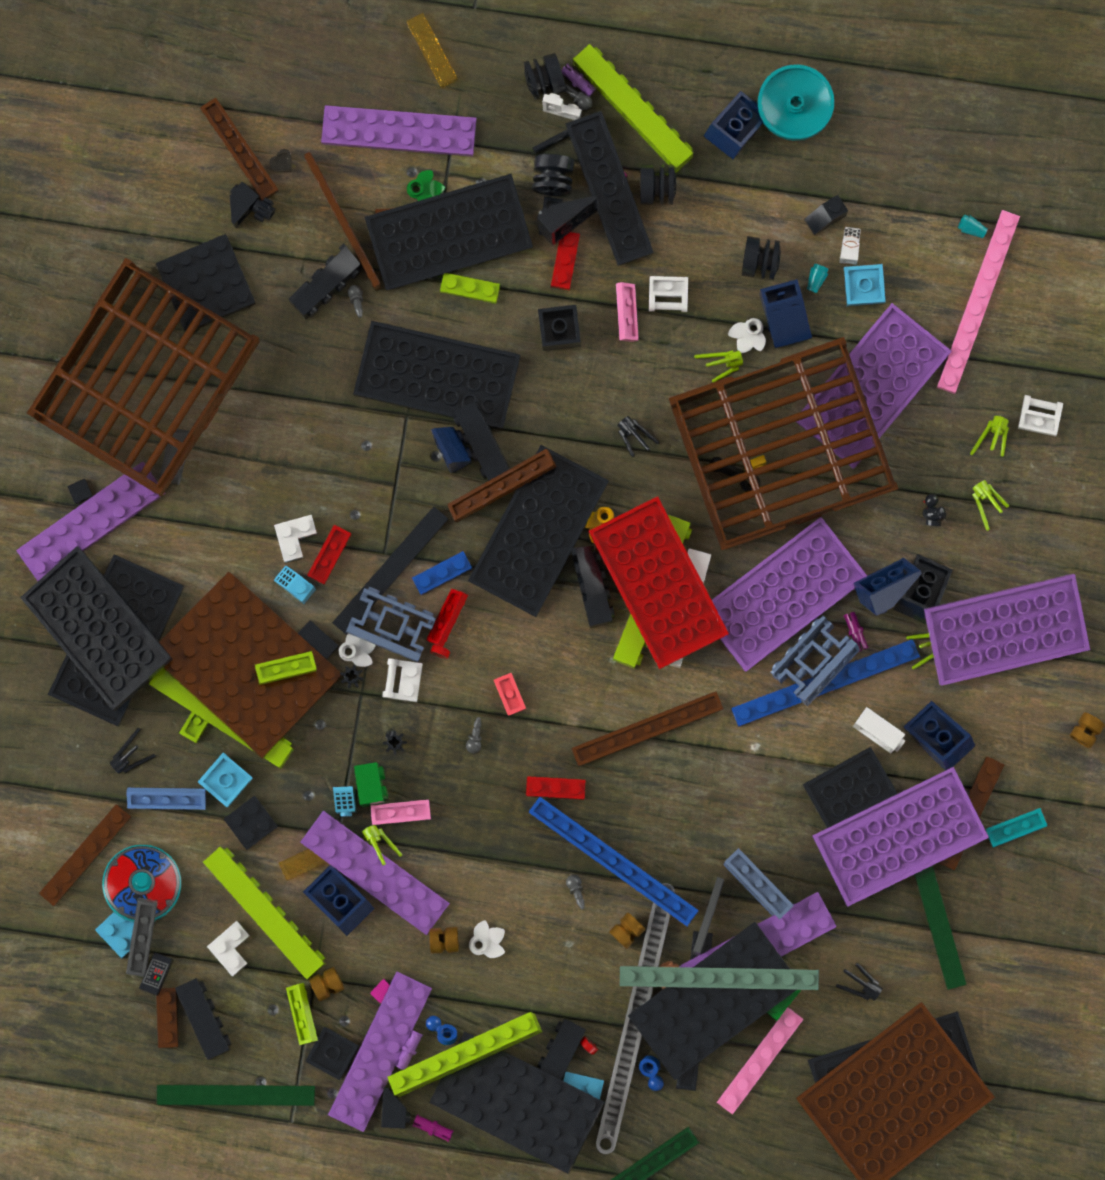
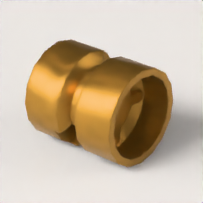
[1069,712,1105,749]
[609,912,646,949]
[429,927,459,954]
[309,967,345,1002]

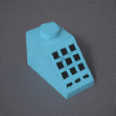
[274,566,316,604]
[333,786,357,817]

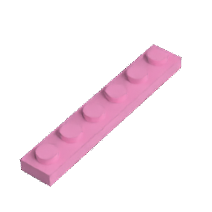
[717,1008,803,1115]

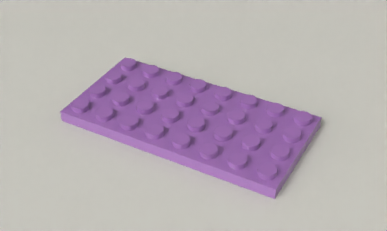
[796,303,952,469]
[712,517,867,672]
[924,574,1090,686]
[812,767,989,907]

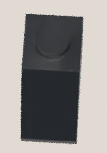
[230,182,261,229]
[804,195,848,236]
[381,1087,410,1129]

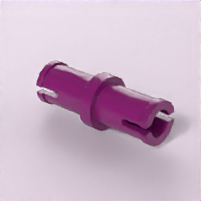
[844,611,869,652]
[413,1115,454,1142]

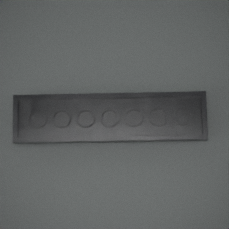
[565,111,654,267]

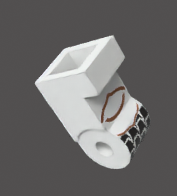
[839,227,861,265]

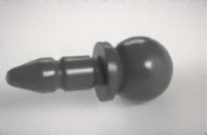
[565,84,592,111]
[348,285,363,318]
[466,717,482,754]
[566,875,585,910]

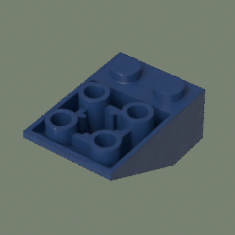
[759,279,812,349]

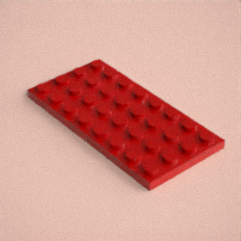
[589,496,729,670]

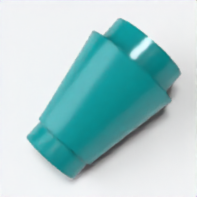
[958,215,988,239]
[807,263,829,293]

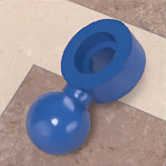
[426,1016,457,1045]
[639,1056,664,1091]

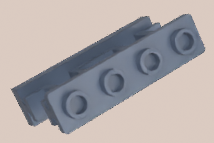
[346,587,436,662]
[771,616,860,707]
[723,848,794,920]

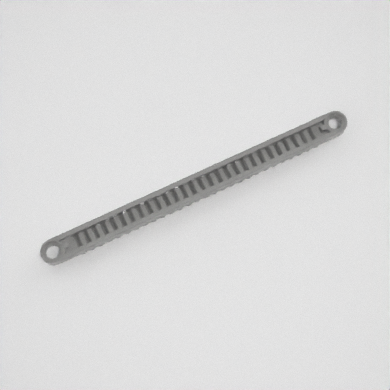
[596,883,675,1154]

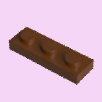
[156,988,179,1048]

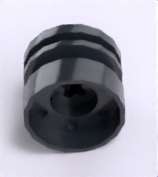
[524,53,566,100]
[532,154,574,196]
[640,164,676,205]
[741,236,781,281]

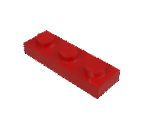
[551,232,580,291]
[307,525,352,585]
[426,588,468,647]
[526,776,586,800]

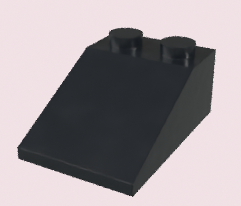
[537,196,597,246]
[893,554,953,625]

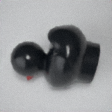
[922,494,947,526]

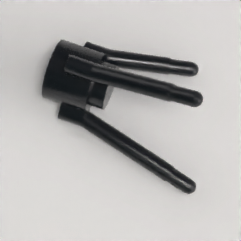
[617,416,660,457]
[109,728,156,774]
[836,963,883,1001]

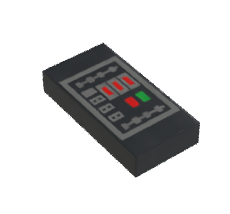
[139,952,174,996]

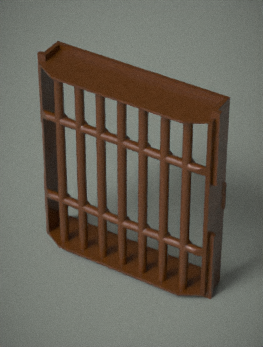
[27,258,260,497]
[668,337,899,551]

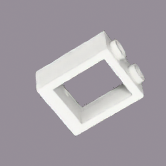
[853,707,905,753]

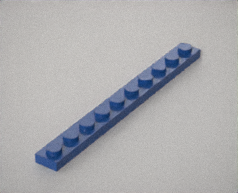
[731,639,920,727]
[529,797,699,927]

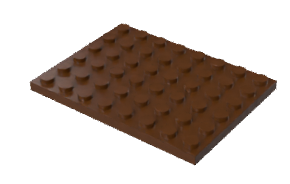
[160,572,342,759]
[796,1002,995,1180]

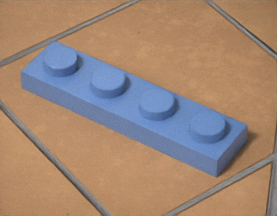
[127,788,206,810]

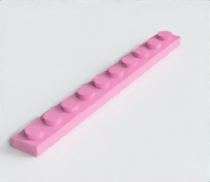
[937,210,1020,394]

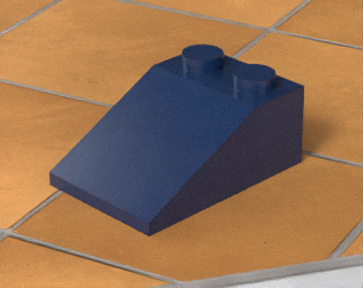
[704,91,763,159]
[431,426,472,474]
[853,558,922,616]
[904,701,975,771]
[303,865,375,936]

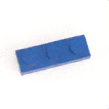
[412,551,472,596]

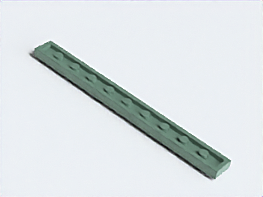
[620,966,819,990]

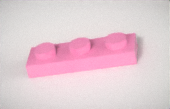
[616,282,639,342]
[370,800,431,825]

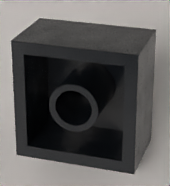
[538,305,581,351]

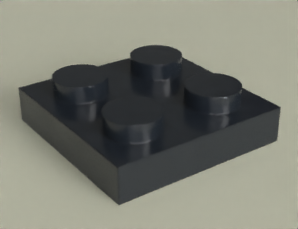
[224,796,278,850]
[305,1026,359,1080]

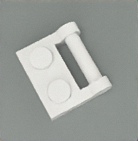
[649,276,688,312]
[1018,395,1063,437]
[382,659,423,702]

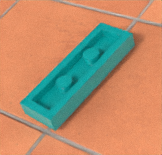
[985,808,1047,848]

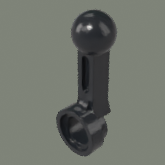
[709,457,761,492]

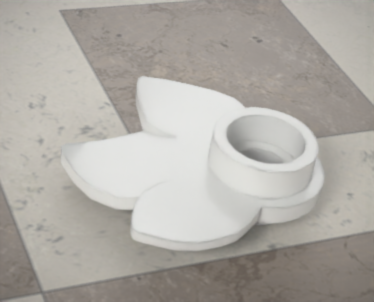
[728,318,766,353]
[339,634,376,667]
[469,920,505,958]

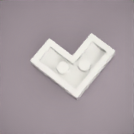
[542,93,582,120]
[274,515,317,563]
[207,921,250,976]

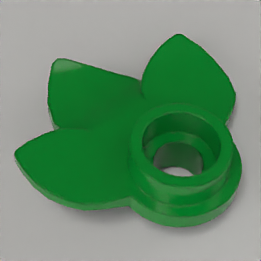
[407,170,445,201]

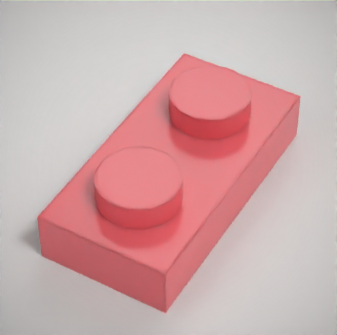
[494,673,526,716]

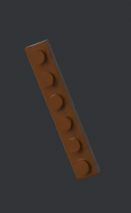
[200,97,279,201]
[447,449,556,522]
[938,756,1004,871]
[39,804,132,907]

